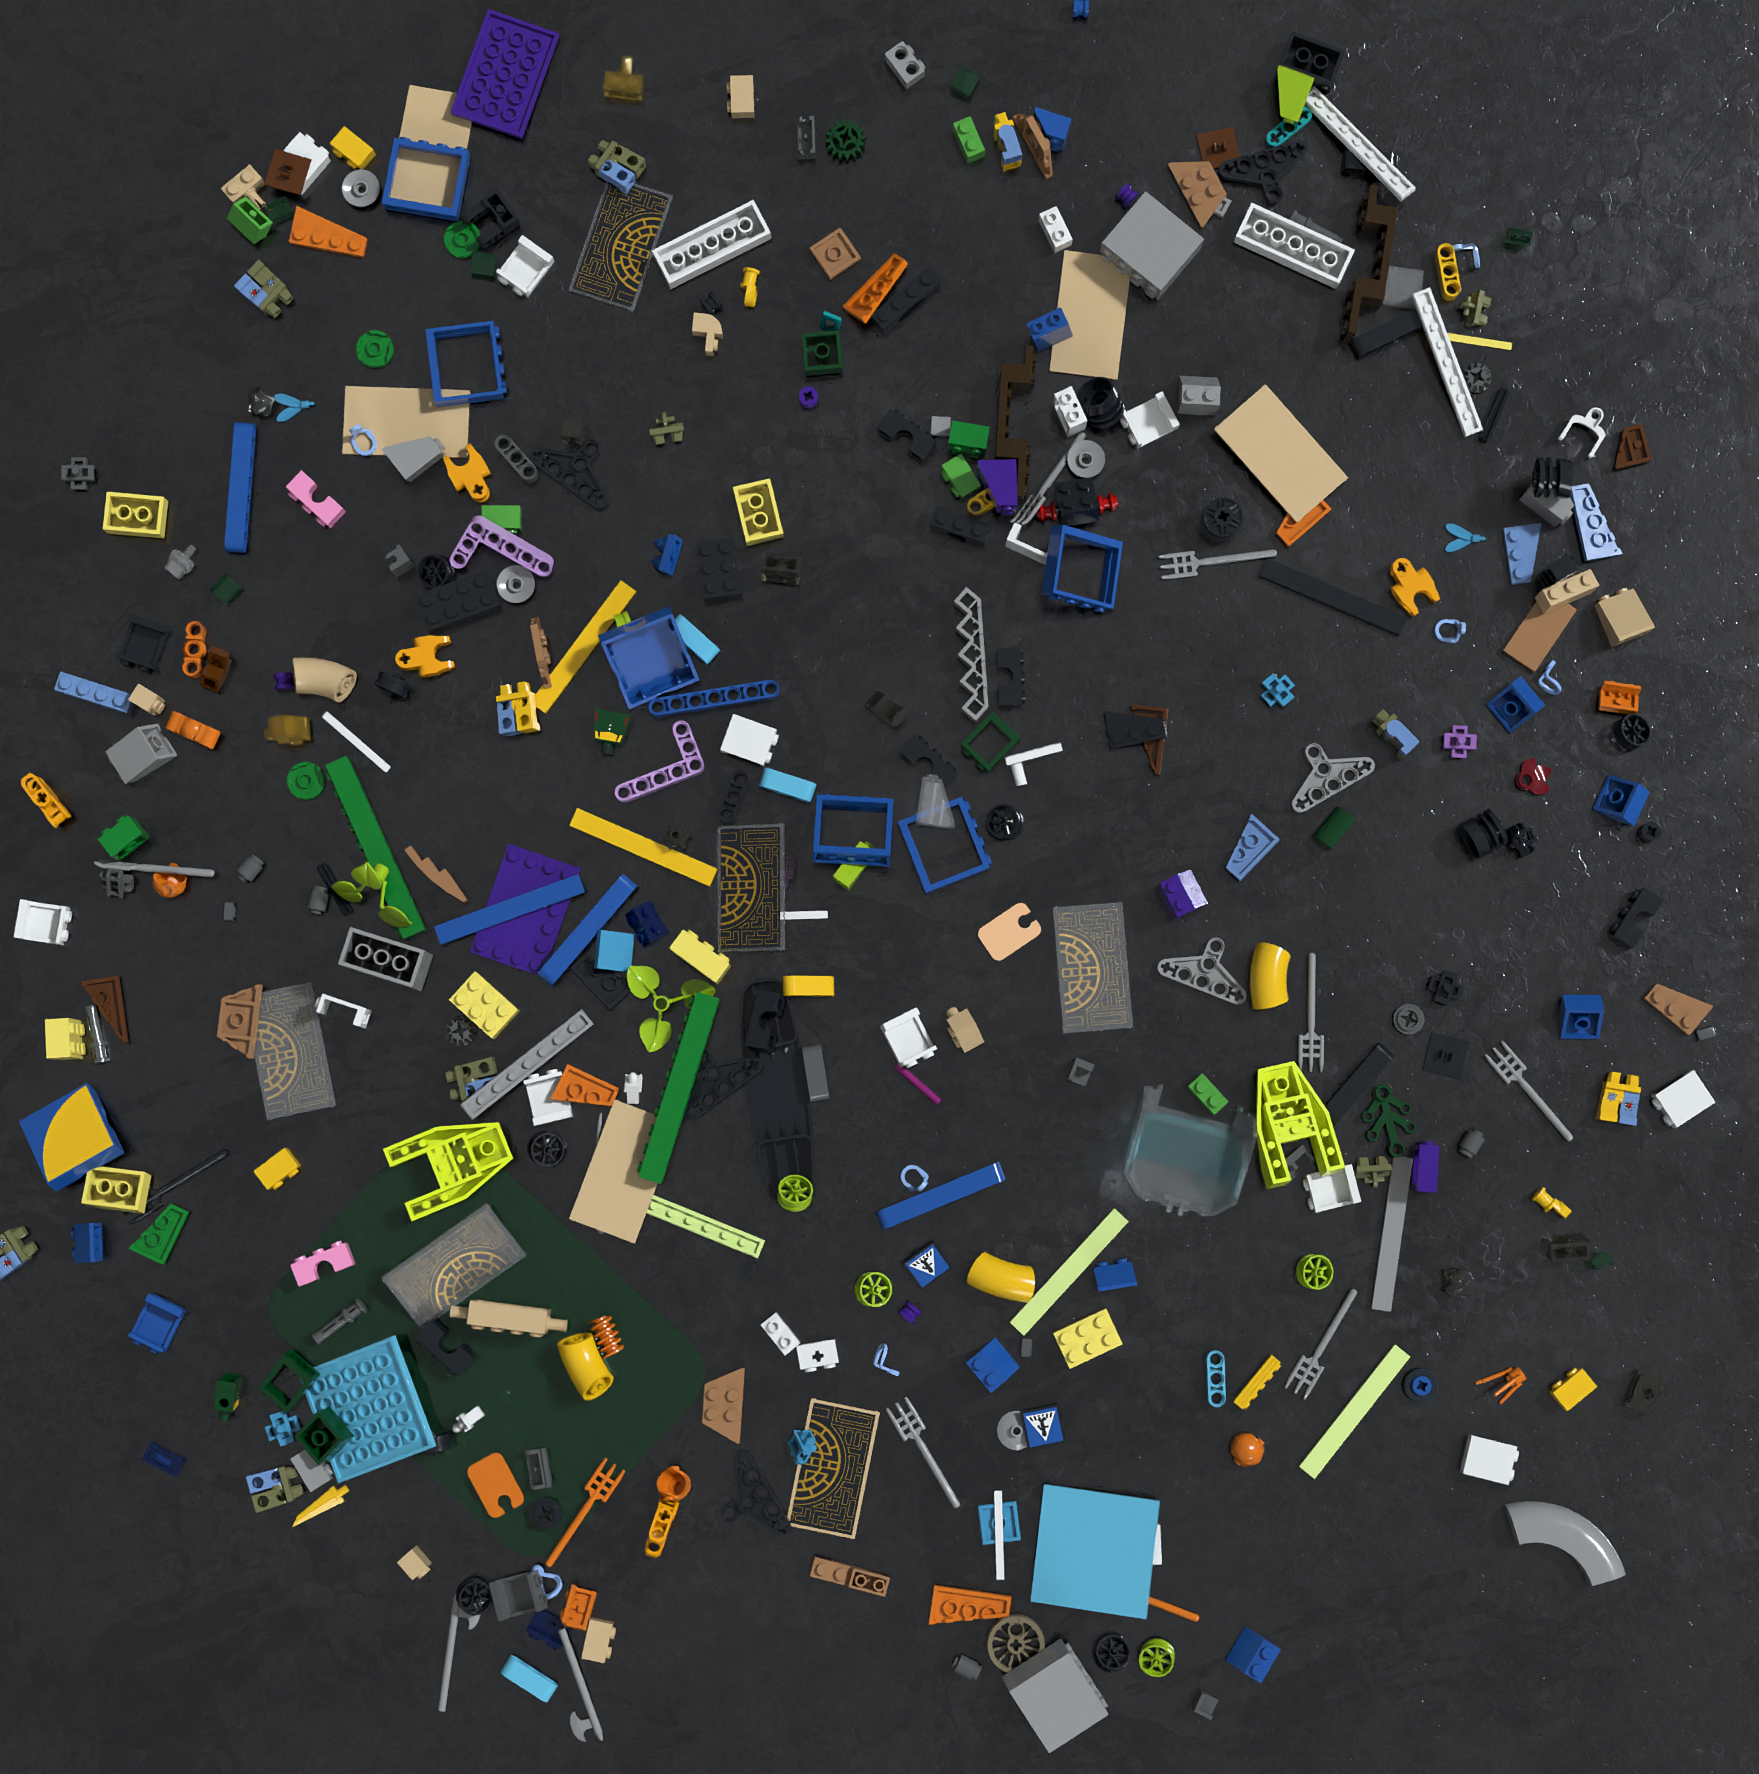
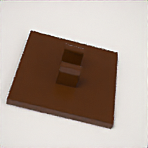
[1196,127,1241,169]
[264,149,312,195]

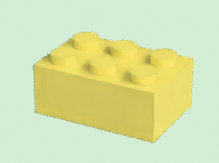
[733,478,784,546]
[103,492,168,539]
[670,930,731,985]
[449,971,520,1039]
[45,1018,86,1061]
[81,1167,151,1214]
[1052,1308,1122,1369]

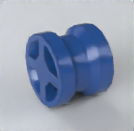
[1073,0,1089,18]

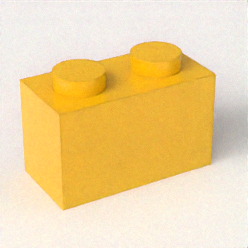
[330,126,376,170]
[254,1148,301,1190]
[1549,1367,1597,1411]

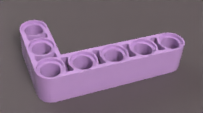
[450,516,554,576]
[615,721,704,803]

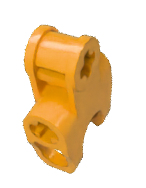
[443,443,491,503]
[1390,558,1440,617]
[395,635,455,677]
[21,773,71,828]
[644,1497,680,1558]

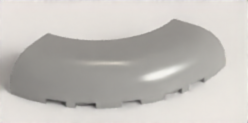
[1504,1501,1626,1586]

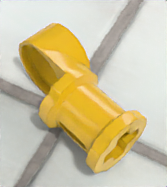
[740,267,760,307]
[1532,1187,1572,1219]

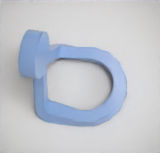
[1452,243,1480,268]
[349,424,377,456]
[1434,619,1466,643]
[1537,659,1562,695]
[900,1165,929,1193]
[873,1343,900,1376]
[531,1565,562,1599]

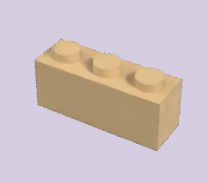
[1535,569,1599,614]

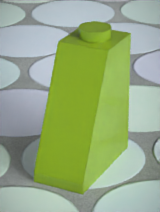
[1277,65,1315,124]
[833,841,875,891]

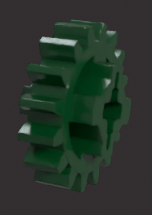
[825,119,866,161]

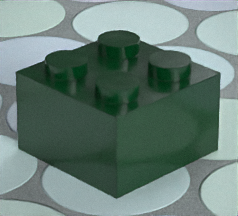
[801,330,843,376]
[294,1407,354,1466]

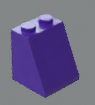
[977,459,1018,516]
[1157,870,1208,921]

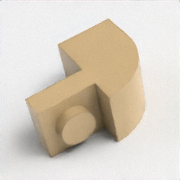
[692,313,723,356]

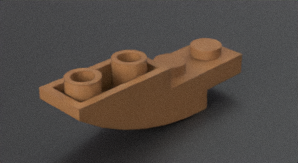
[808,1556,890,1597]

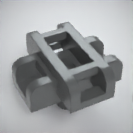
[61,457,95,490]
[100,868,134,899]

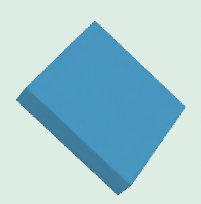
[594,930,634,972]
[977,1501,1021,1545]

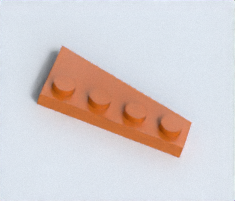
[289,206,368,258]
[842,253,908,324]
[929,1585,1012,1625]

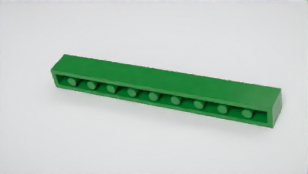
[325,756,426,941]
[637,992,720,1184]

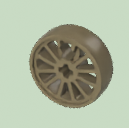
[986,1614,1045,1673]

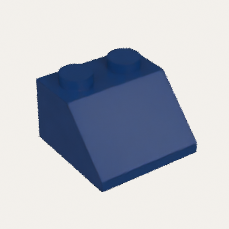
[1033,107,1071,151]
[1486,676,1545,733]
[1593,775,1650,826]
[1560,995,1604,1039]
[71,1223,103,1263]
[1092,1258,1137,1292]
[966,1337,1020,1393]
[1225,1626,1281,1683]

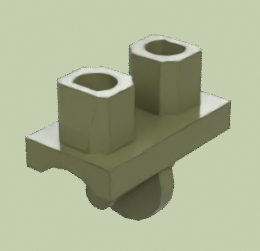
[1459,290,1491,327]
[649,412,684,444]
[1355,1156,1392,1188]

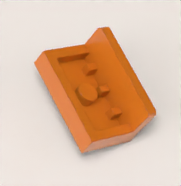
[1598,681,1641,714]
[560,1584,597,1632]

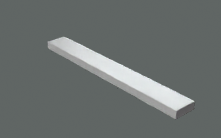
[1305,86,1415,201]
[1411,287,1483,437]

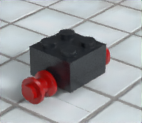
[1036,477,1118,526]

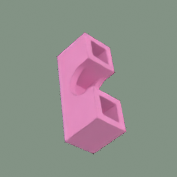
[286,470,346,528]
[290,1241,356,1287]

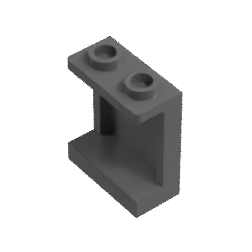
[489,1569,548,1622]

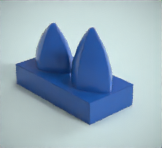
[651,534,683,576]

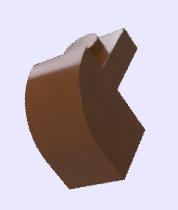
[200,646,232,693]

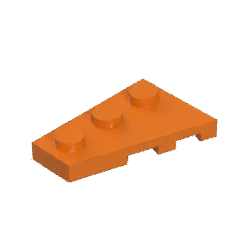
[1276,500,1332,547]
[551,1064,620,1106]

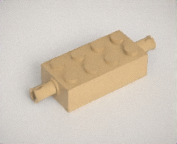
[450,1299,568,1337]

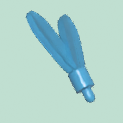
[274,394,315,422]
[1445,524,1486,552]

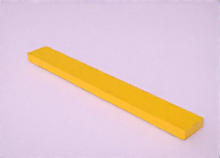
[535,580,636,714]
[570,808,718,887]

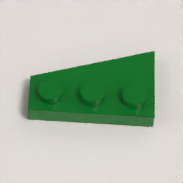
[128,1204,189,1265]

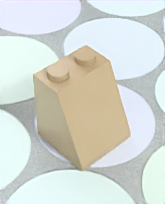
[1594,588,1655,647]

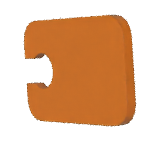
[467,1453,524,1518]

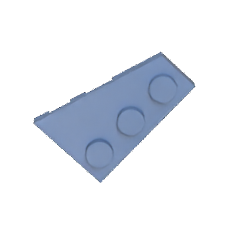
[1502,523,1541,585]
[1226,814,1280,881]

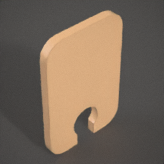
[978,903,1041,961]

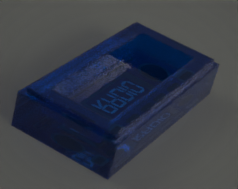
[142,1442,186,1477]

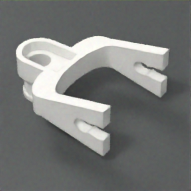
[1558,408,1605,458]

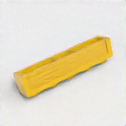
[1233,1354,1281,1410]

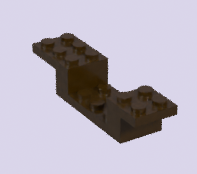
[1341,185,1398,342]
[995,345,1037,504]

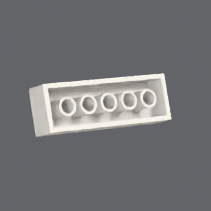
[652,200,771,289]
[1234,203,1355,289]

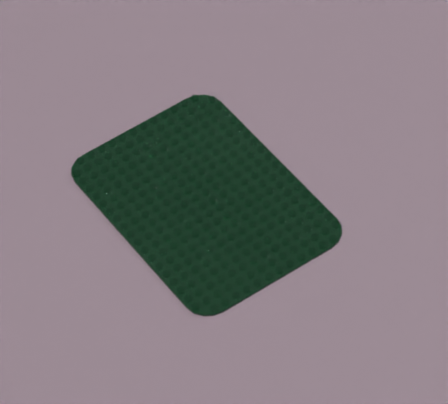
[269,1125,706,1557]

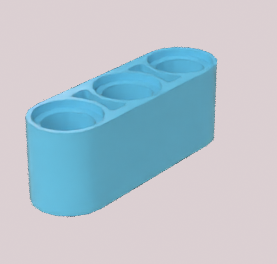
[675,614,720,665]
[758,767,817,803]
[1205,1350,1226,1407]
[500,1655,558,1703]

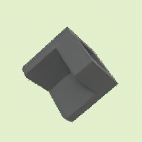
[1067,1058,1094,1086]
[1192,1690,1218,1720]

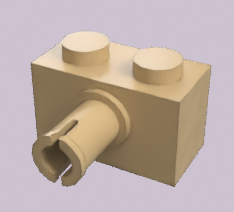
[221,164,266,210]
[946,1007,984,1053]

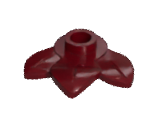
[1515,758,1551,795]

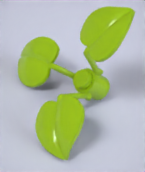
[332,862,413,927]
[627,966,716,1052]

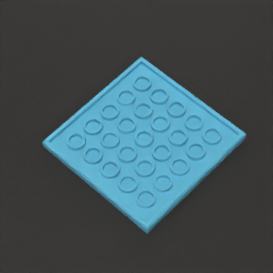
[299,1335,436,1483]
[1031,1484,1160,1619]

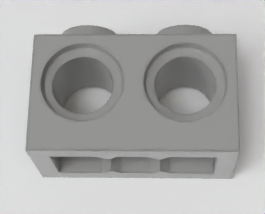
[884,41,926,89]

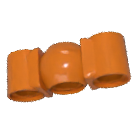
[182,621,207,679]
[165,711,221,750]

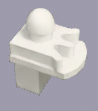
[624,1072,643,1104]
[452,1406,485,1433]

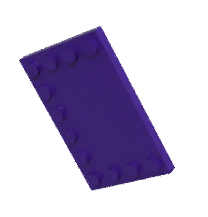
[450,9,560,139]
[470,844,581,976]

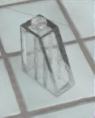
[916,774,955,830]

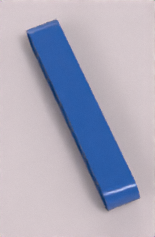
[225,422,256,553]
[649,680,779,718]
[537,873,638,986]
[875,1162,1006,1230]

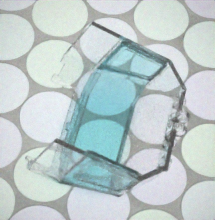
[1123,1084,1257,1216]

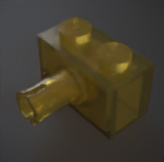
[603,56,644,101]
[264,715,310,745]

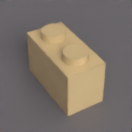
[727,75,754,118]
[128,683,165,716]
[397,1545,432,1580]
[581,1617,616,1663]

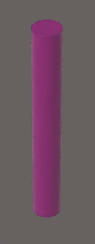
[894,1063,942,1105]

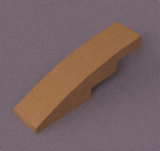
[405,846,469,903]

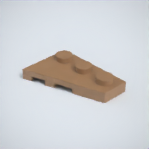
[1643,984,1713,1036]

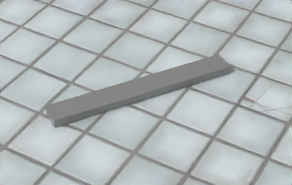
[460,1009,593,1120]
[1371,1156,1413,1312]

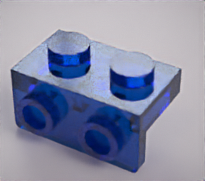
[625,900,669,948]
[526,1610,571,1650]

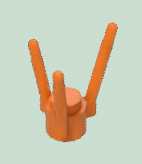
[1475,1367,1526,1404]

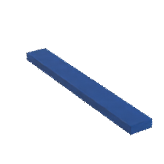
[434,874,586,945]

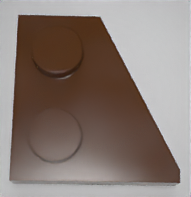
[1614,424,1652,470]

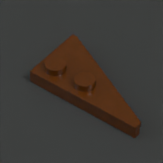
[1131,704,1169,775]
[81,976,129,1043]

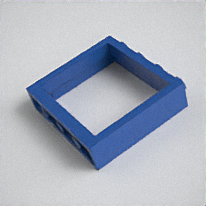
[382,137,471,221]
[425,321,507,408]
[1042,525,1123,613]
[813,794,894,867]
[898,797,992,894]

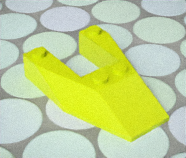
[1256,1061,1345,1189]
[383,1122,513,1221]

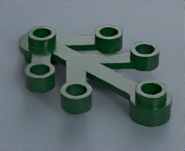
[1362,1084,1416,1158]

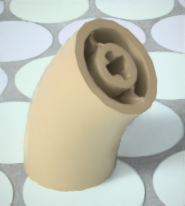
[292,657,357,702]

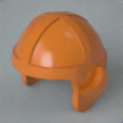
[152,863,187,898]
[1230,1433,1265,1467]
[657,1466,691,1502]

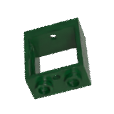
[961,712,1020,772]
[258,1349,321,1413]

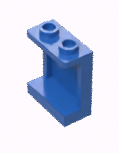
[1027,308,1073,352]
[128,1293,186,1354]

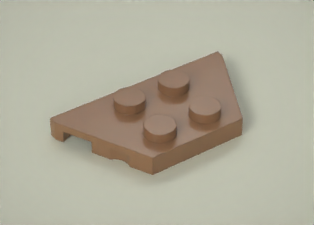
[1012,113,1053,180]
[1168,161,1227,229]
[530,617,552,689]
[217,984,263,1059]
[702,1368,745,1444]

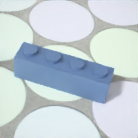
[54,671,135,716]

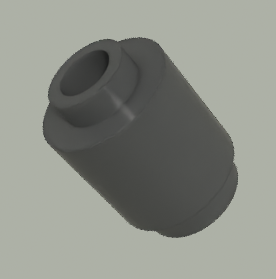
[236,853,264,882]
[306,886,329,915]
[1458,1128,1485,1158]
[951,1654,982,1681]

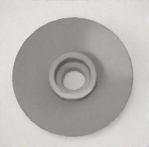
[342,170,380,207]
[1067,440,1105,478]
[497,565,535,603]
[997,1411,1027,1450]

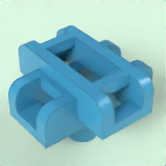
[1261,673,1295,707]
[265,1410,301,1447]
[787,1430,817,1465]

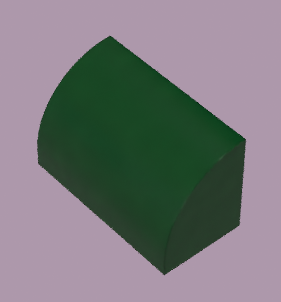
[1312,806,1356,850]

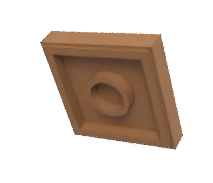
[809,228,861,280]

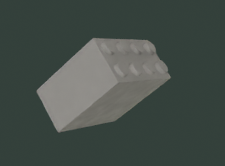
[1100,191,1204,300]
[338,927,433,991]
[1002,1639,1109,1753]

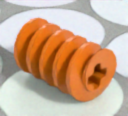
[588,1315,624,1359]

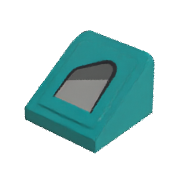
[820,311,842,331]

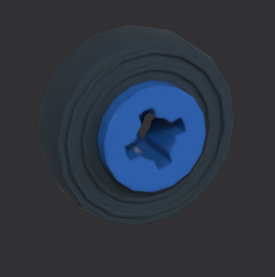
[1403,1368,1439,1403]

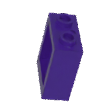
[1412,1141,1439,1193]

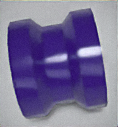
[1115,184,1139,208]
[799,387,818,409]
[273,672,294,691]
[898,1300,922,1324]

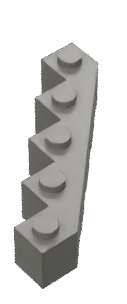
[953,587,989,723]

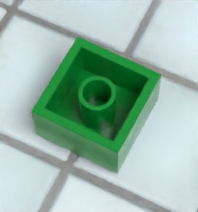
[947,421,990,459]
[97,816,150,861]

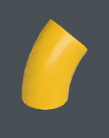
[1250,943,1291,1010]
[967,1252,1035,1303]
[557,1333,614,1400]

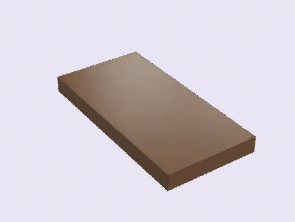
[1502,601,1577,672]

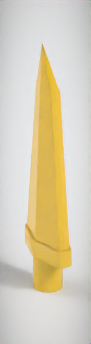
[292,1485,349,1527]

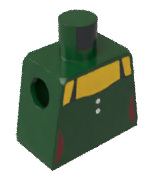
[594,709,632,755]
[214,1372,244,1421]

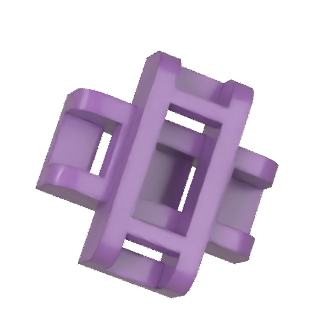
[1443,725,1477,759]

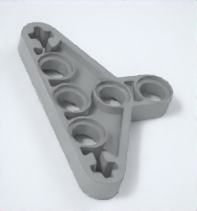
[1291,743,1375,813]
[1157,937,1247,1005]

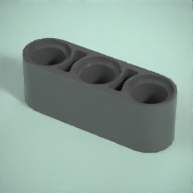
[495,435,538,483]
[802,1044,830,1102]

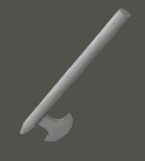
[438,1593,480,1712]
[558,1628,603,1742]

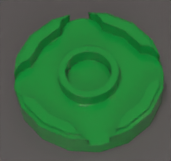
[443,220,480,259]
[356,330,394,368]
[286,761,326,800]

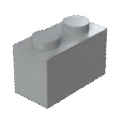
[291,1450,333,1492]

